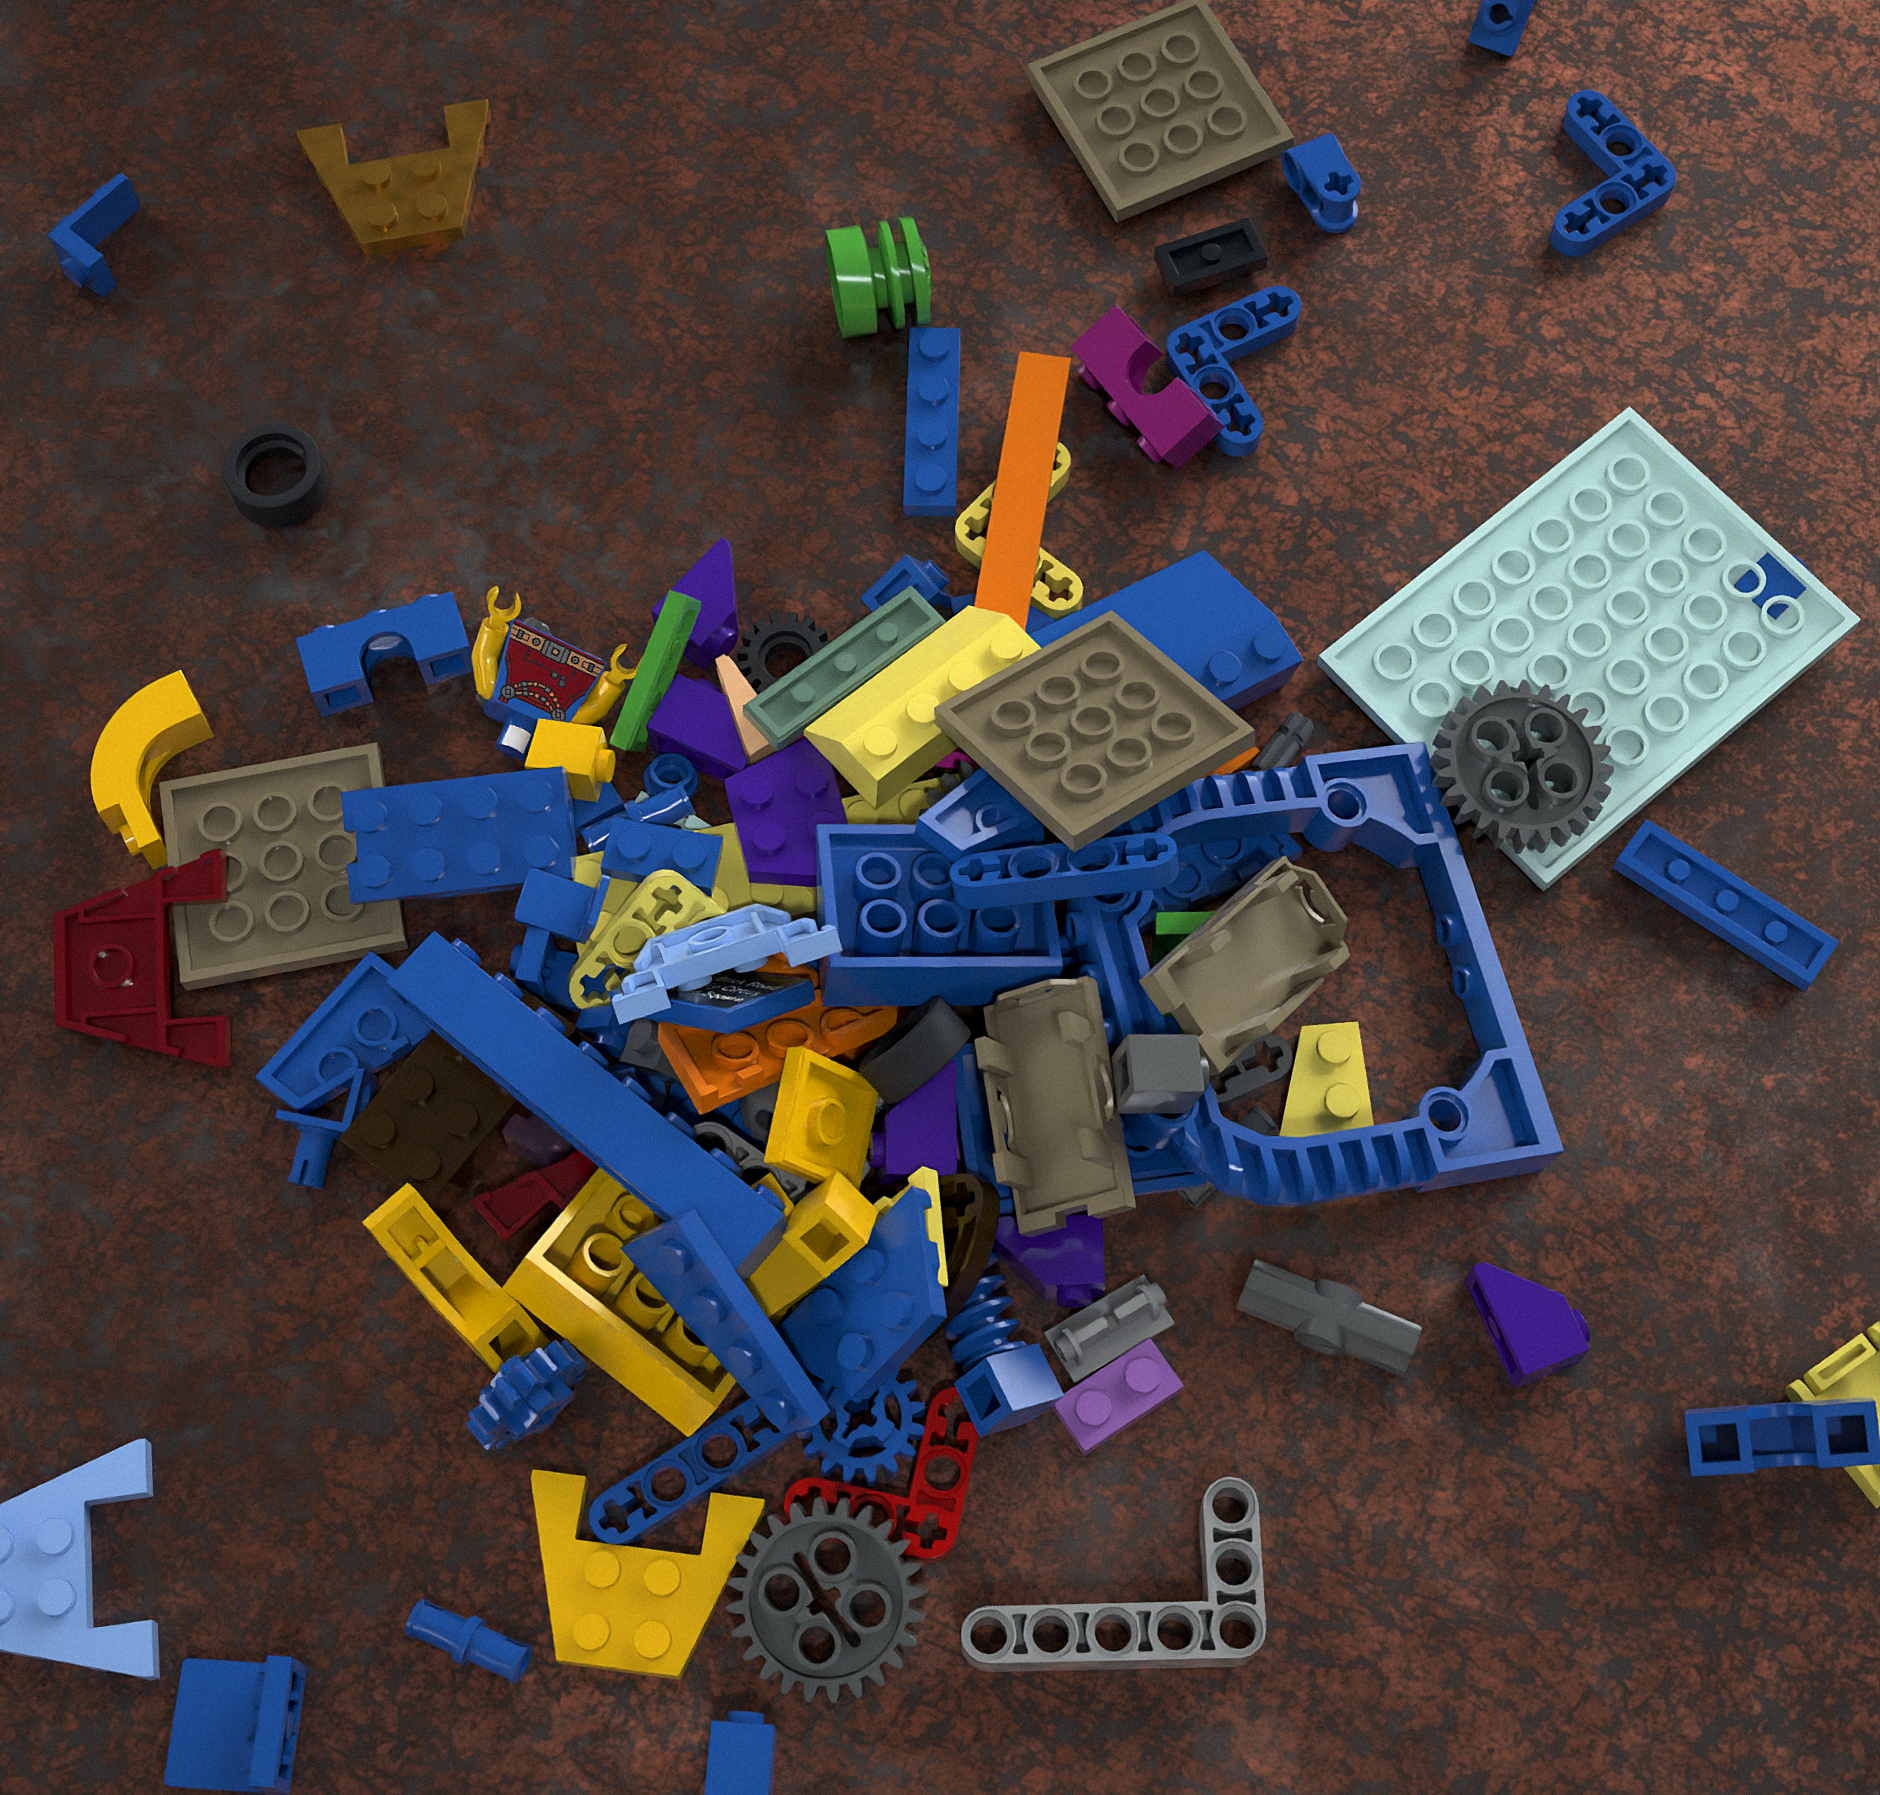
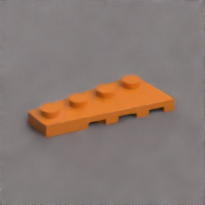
[658,989,897,1115]

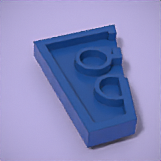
[255,951,432,1115]

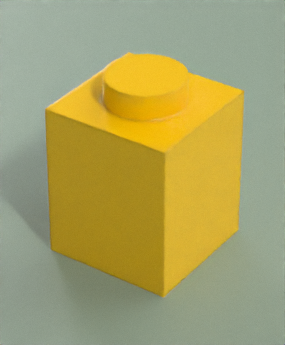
[524,718,616,802]
[782,1170,878,1279]

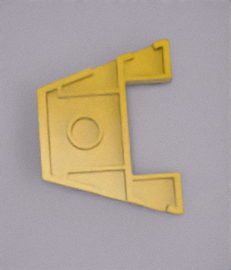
[531,1469,766,1680]

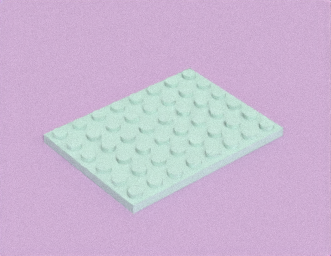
[1317,406,1861,892]

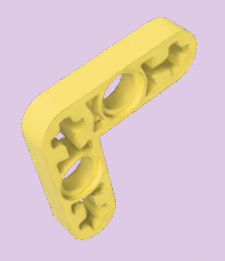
[955,442,1083,621]
[567,869,729,1010]

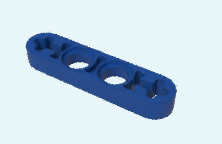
[949,833,1180,909]
[589,1398,796,1546]

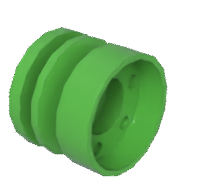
[825,216,933,339]

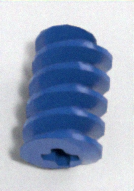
[944,1242,1027,1371]

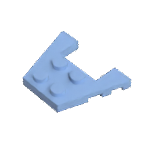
[611,903,843,1024]
[0,1439,160,1680]

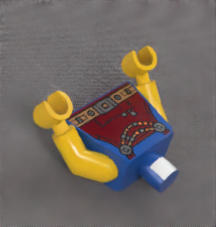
[471,586,643,760]

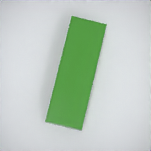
[609,590,702,752]

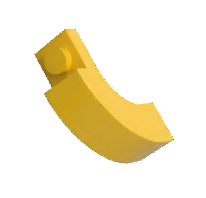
[91,670,214,870]
[362,1182,550,1375]

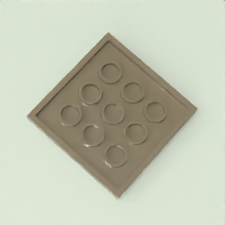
[1026,0,1294,223]
[934,610,1255,852]
[159,742,409,991]

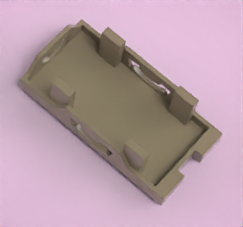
[1139,855,1351,1077]
[974,976,1136,1237]

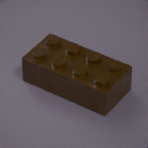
[339,964,582,1222]

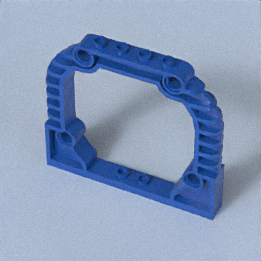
[1065,741,1564,1207]

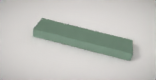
[743,585,946,752]

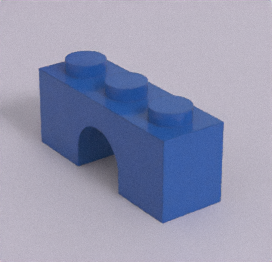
[295,591,473,717]
[1684,1396,1880,1477]

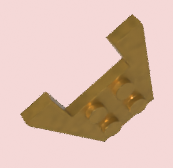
[297,99,491,256]

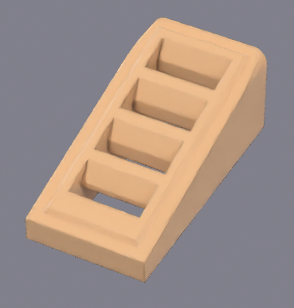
[715,654,787,767]

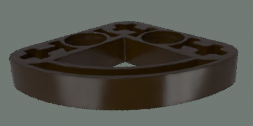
[859,1173,1000,1345]

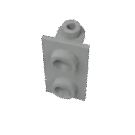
[1044,1274,1175,1384]

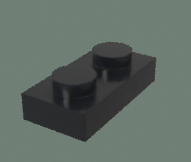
[1154,217,1268,298]

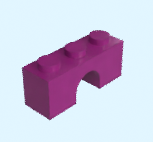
[1070,304,1225,469]

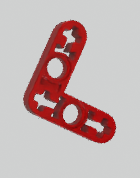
[784,1387,980,1564]

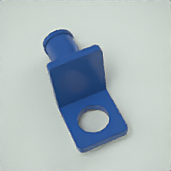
[1469,0,1540,56]
[513,868,611,945]
[275,1067,378,1190]

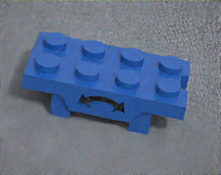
[341,766,578,905]

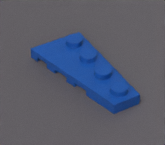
[915,768,1045,862]
[1063,773,1303,934]
[620,1209,831,1435]

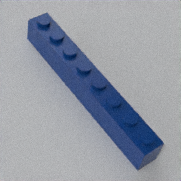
[386,931,787,1283]

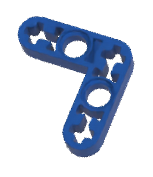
[1550,90,1677,257]
[1165,286,1301,457]

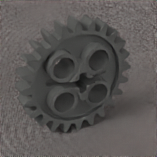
[1429,679,1614,854]
[727,1497,928,1703]

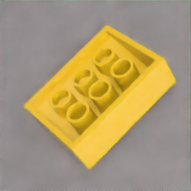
[502,1168,791,1437]

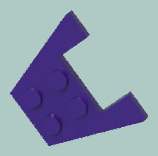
[724,737,848,887]

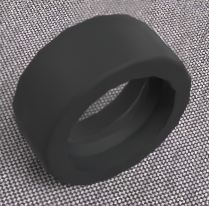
[223,423,329,528]
[859,996,971,1104]

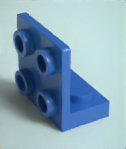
[164,1655,308,1795]

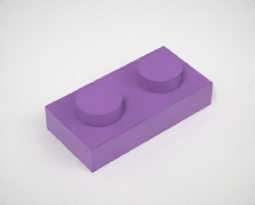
[1051,1337,1184,1456]

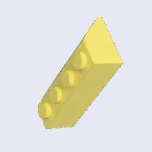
[803,606,1041,810]

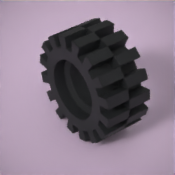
[737,612,832,695]

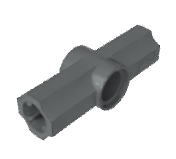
[1236,1259,1422,1377]

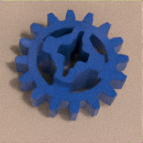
[466,1339,588,1451]
[796,1367,925,1487]

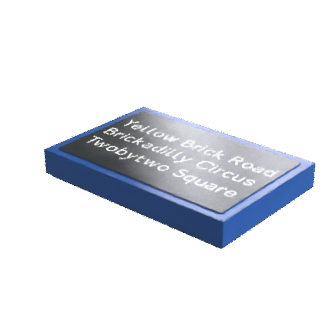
[609,968,815,1034]

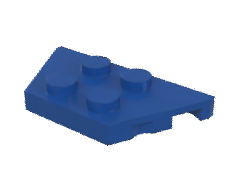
[776,1186,947,1399]

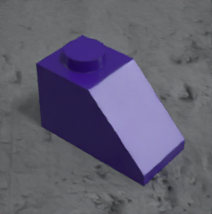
[651,537,739,671]
[646,674,748,784]
[868,1060,957,1185]
[991,1215,1105,1308]
[1464,1262,1590,1389]

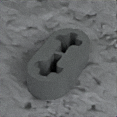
[1212,1033,1292,1111]

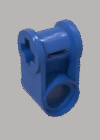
[1281,133,1361,233]

